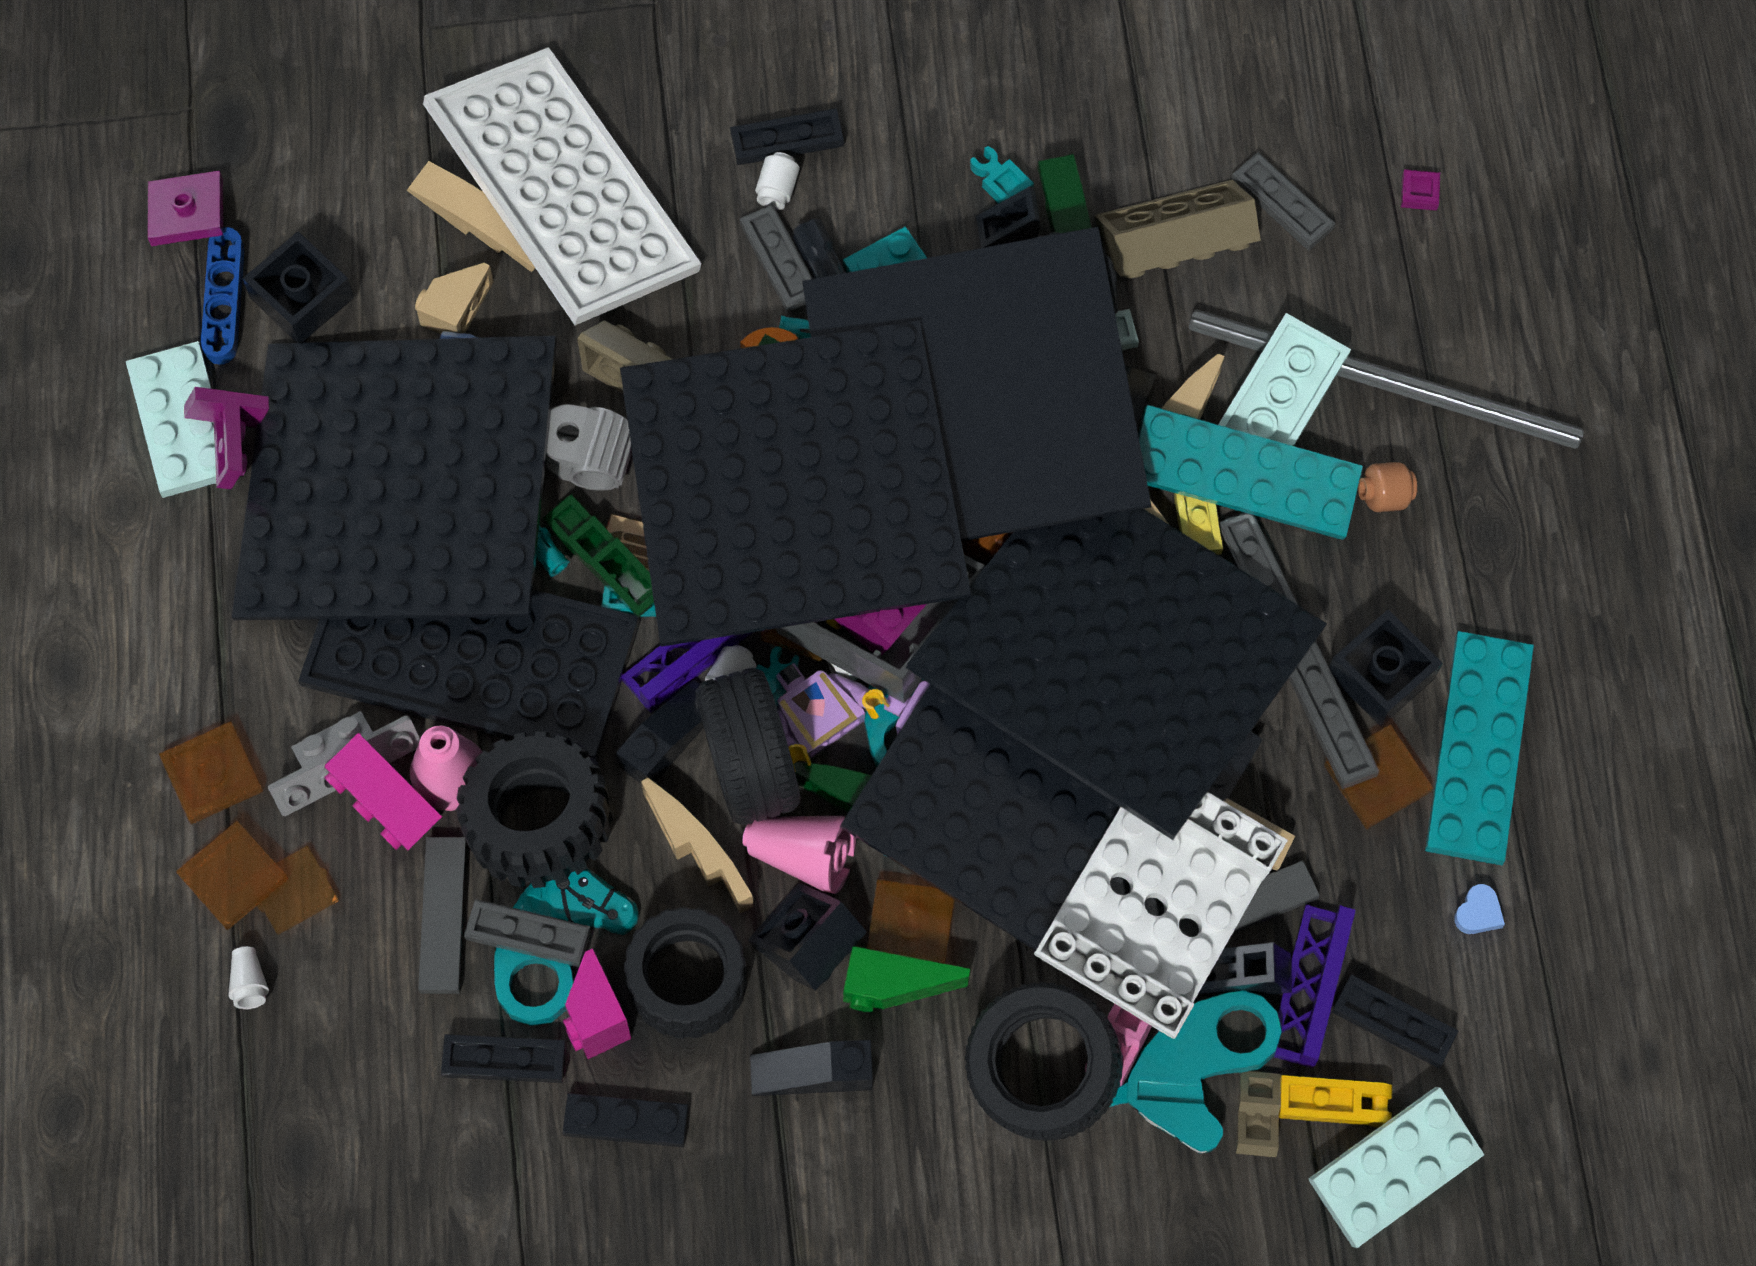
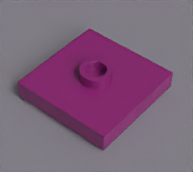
[148,170,223,246]

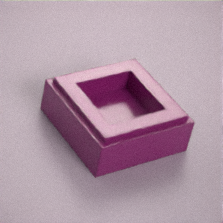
[1401,169,1440,211]

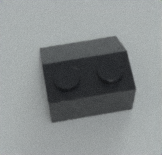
[748,883,867,991]

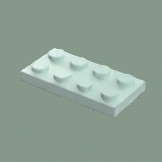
[1218,313,1351,446]
[126,341,216,498]
[1308,1087,1484,1248]

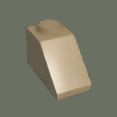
[415,263,493,334]

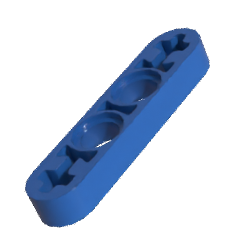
[201,227,244,365]

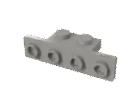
[268,711,420,816]

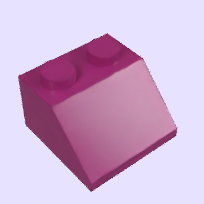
[563,948,631,1059]

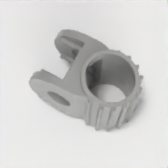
[545,404,632,490]

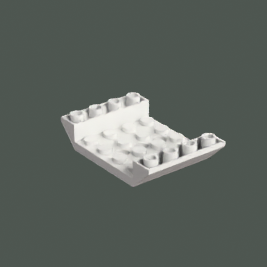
[1034,792,1288,1039]

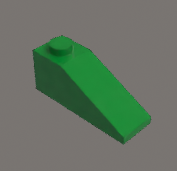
[843,946,970,1012]

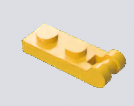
[1279,1075,1392,1128]

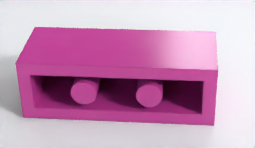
[324,733,442,850]

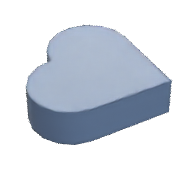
[1454,884,1505,934]

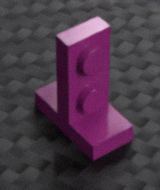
[184,387,269,490]

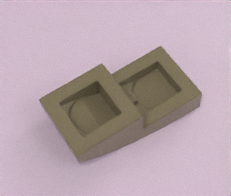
[1236,1071,1281,1157]

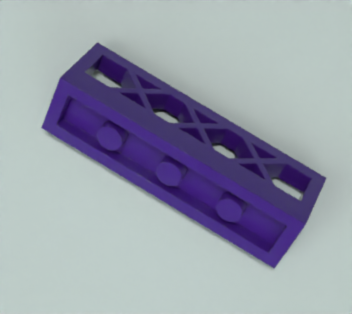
[622,632,753,713]
[1274,905,1356,1068]

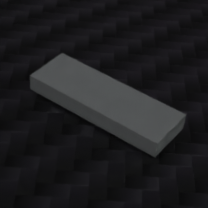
[1231,152,1336,251]
[740,204,812,313]
[464,899,591,967]

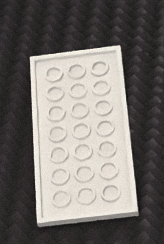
[423,47,701,325]

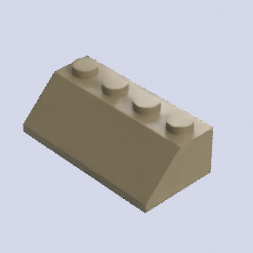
[1094,180,1261,278]
[577,320,672,394]

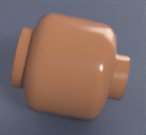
[1358,462,1417,512]

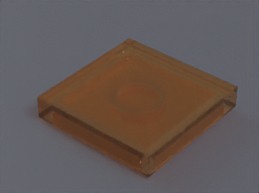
[159,721,263,824]
[1324,725,1433,830]
[176,821,288,930]
[867,880,954,964]

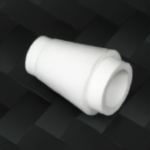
[228,946,269,1009]

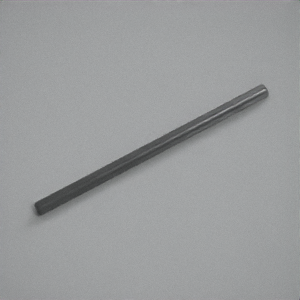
[1189,309,1584,449]

